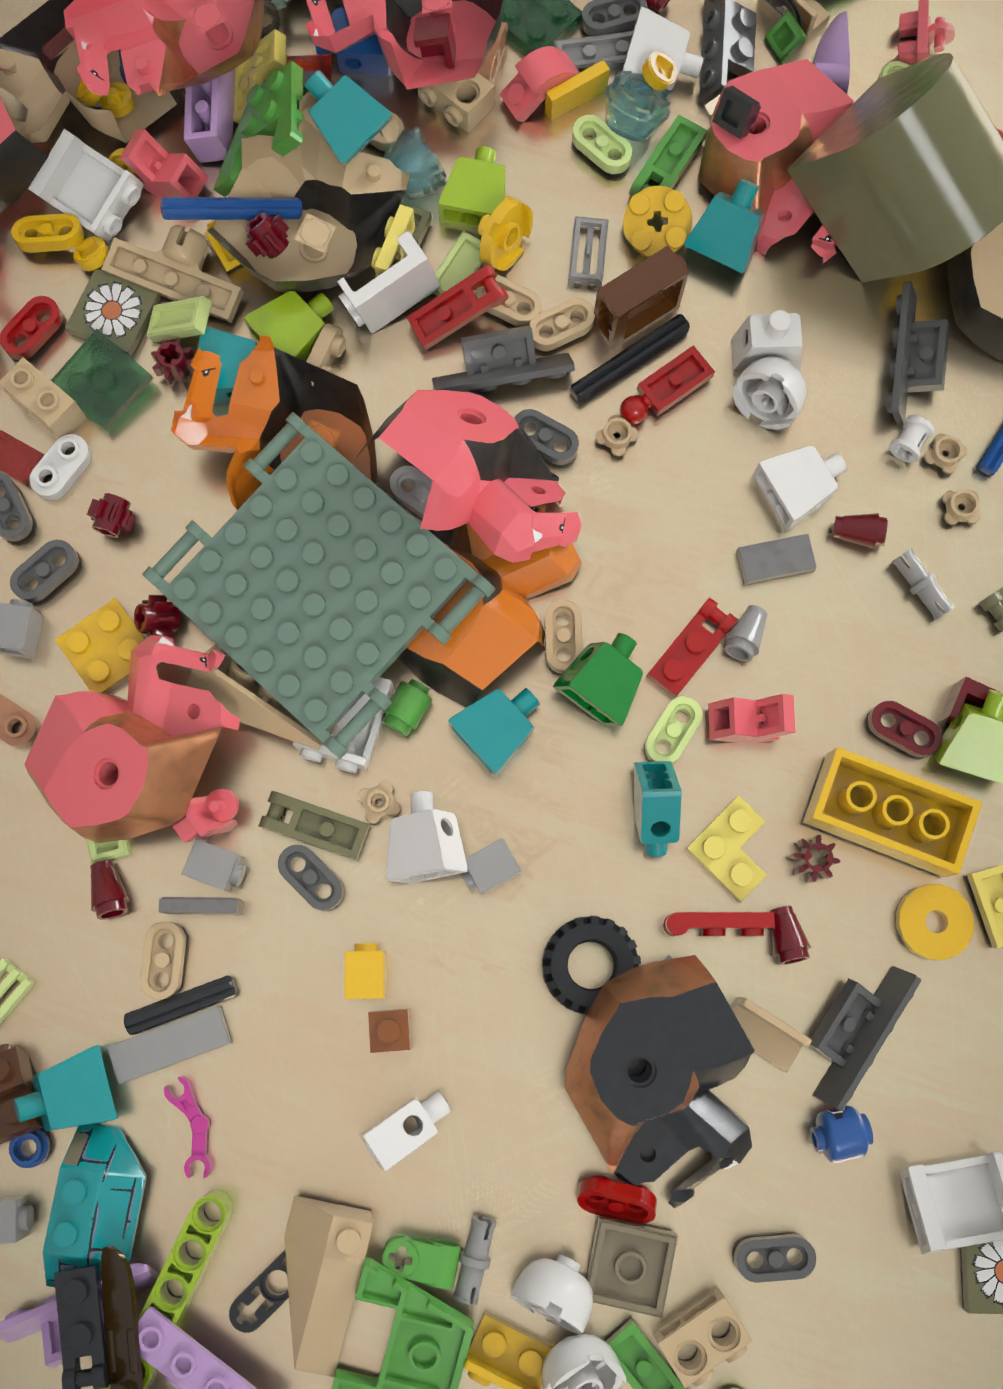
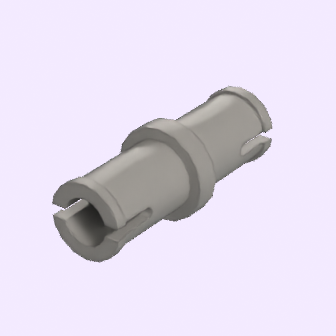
[892,548,955,620]
[453,1215,497,1305]

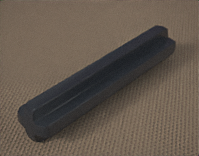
[124,975,237,1035]

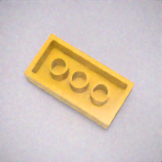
[803,747,983,877]

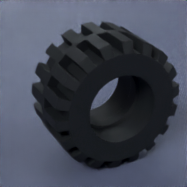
[542,916,641,1015]

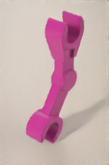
[164,1076,213,1178]

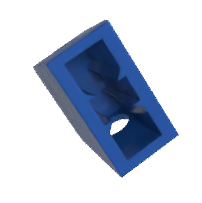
[315,7,393,76]

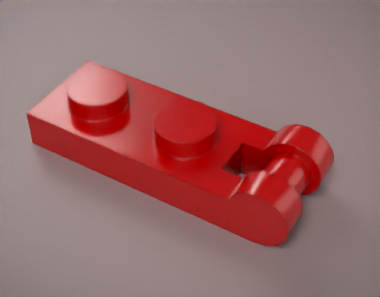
[407,265,509,349]
[646,597,739,699]
[662,912,775,937]

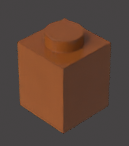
[368,1008,413,1053]

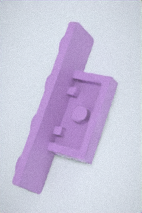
[0,1263,159,1369]
[138,1307,257,1389]

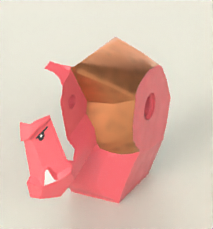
[64,0,265,96]
[700,59,854,263]
[24,635,240,843]

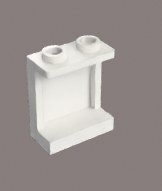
[28,129,145,243]
[337,231,441,334]
[292,677,394,774]
[899,1151,1003,1255]

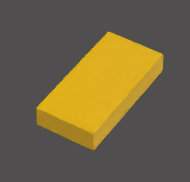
[545,60,610,121]

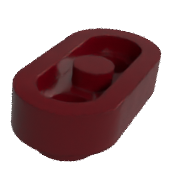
[868,701,942,758]

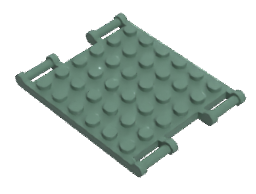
[142,412,496,759]

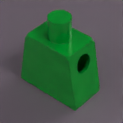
[553,633,643,726]

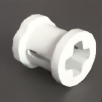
[889,415,935,463]

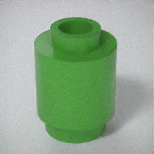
[381,679,433,736]

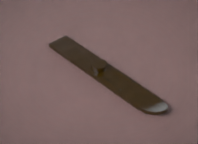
[101,1245,143,1389]

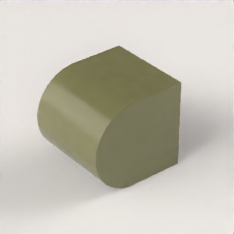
[787,53,1003,283]

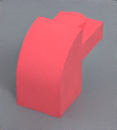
[499,46,580,123]
[120,129,208,198]
[708,694,796,742]

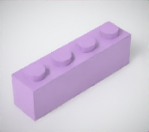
[184,69,235,163]

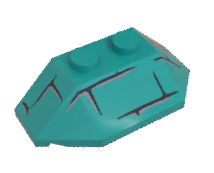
[43,1124,147,1287]

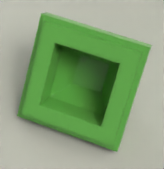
[764,11,807,63]

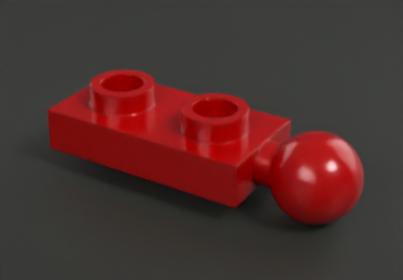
[620,345,715,424]

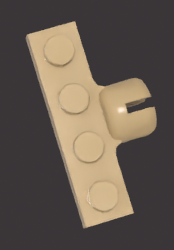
[101,225,244,324]

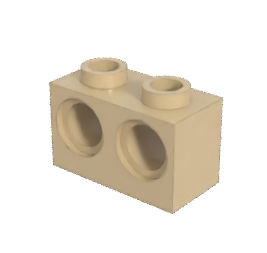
[417,73,495,134]
[0,357,87,439]
[653,1288,752,1388]

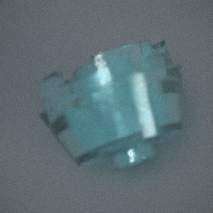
[605,71,671,141]
[384,126,447,200]

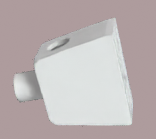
[618,7,704,90]
[731,310,802,372]
[753,446,847,532]
[386,791,468,884]
[359,1091,451,1171]

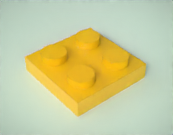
[54,597,146,694]

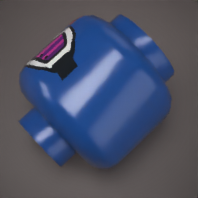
[810,1106,873,1163]

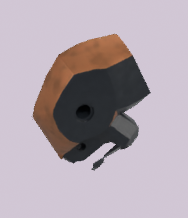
[564,955,755,1208]

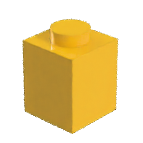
[344,943,386,999]

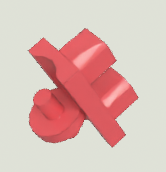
[898,0,955,65]
[172,788,239,843]

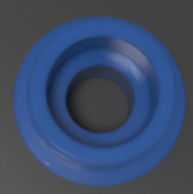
[9,1129,50,1168]

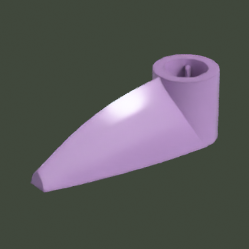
[814,11,850,94]

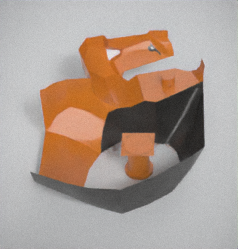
[171,335,378,510]
[399,503,582,707]

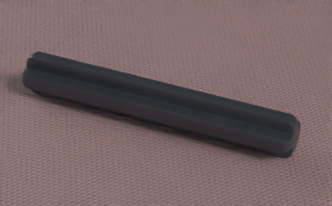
[570,314,690,403]

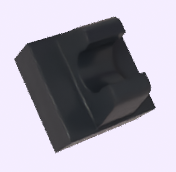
[712,85,761,139]

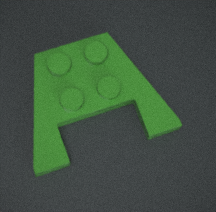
[213,60,303,197]
[331,1257,474,1389]

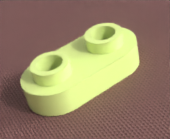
[572,115,632,174]
[645,696,702,764]

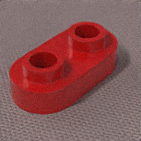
[0,296,63,360]
[577,1175,657,1224]

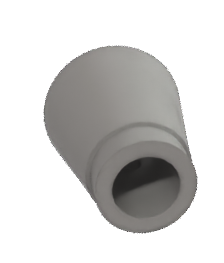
[725,605,768,662]

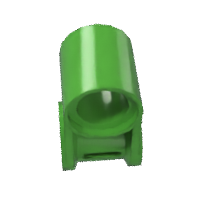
[382,1234,461,1289]

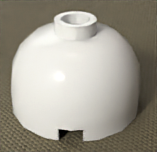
[732,356,807,430]
[510,1255,593,1334]
[542,1334,626,1389]

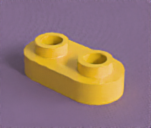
[11,213,84,253]

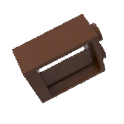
[593,245,689,349]

